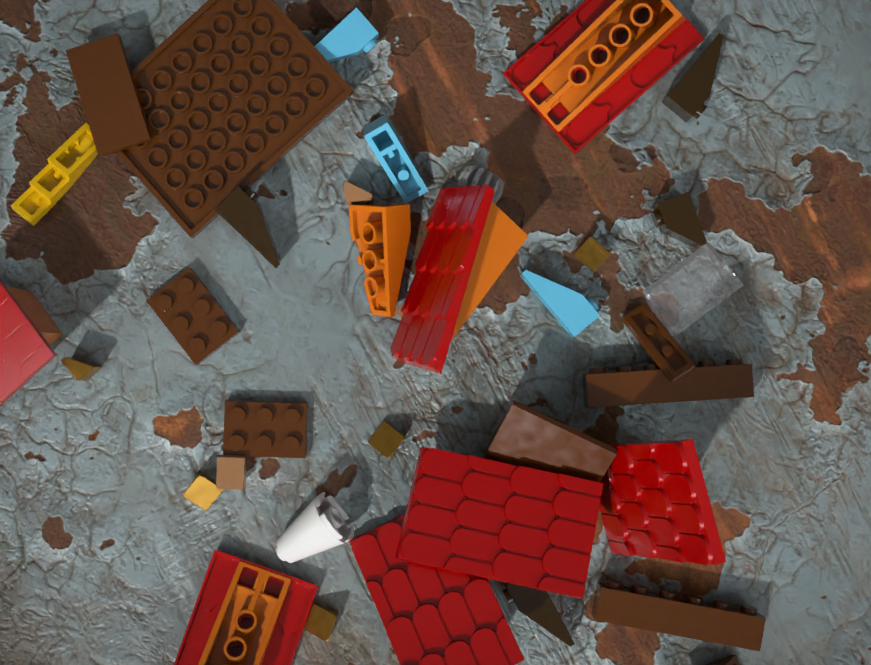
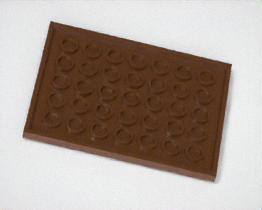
[83,0,355,238]

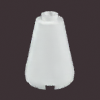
[275,492,354,563]

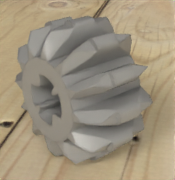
[457,165,504,205]

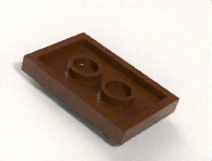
[146,267,240,365]
[223,401,308,458]

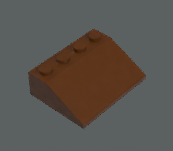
[482,400,618,482]

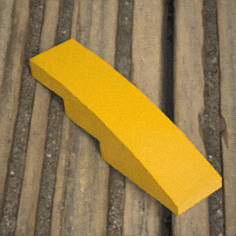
[11,123,98,226]

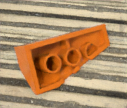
[349,203,411,317]

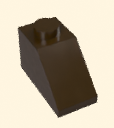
[651,192,707,248]

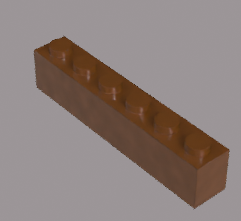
[582,359,754,408]
[591,579,766,651]

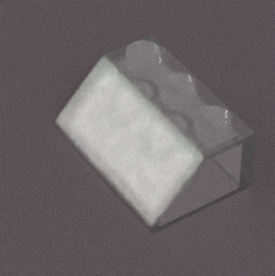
[642,242,743,338]

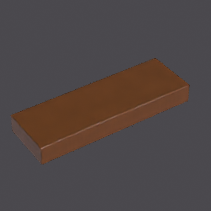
[621,303,695,383]

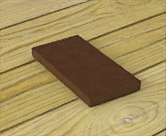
[66,33,153,157]

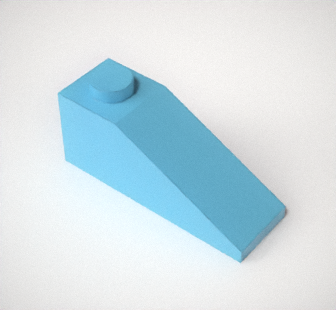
[314,8,379,63]
[363,113,429,204]
[520,270,600,338]

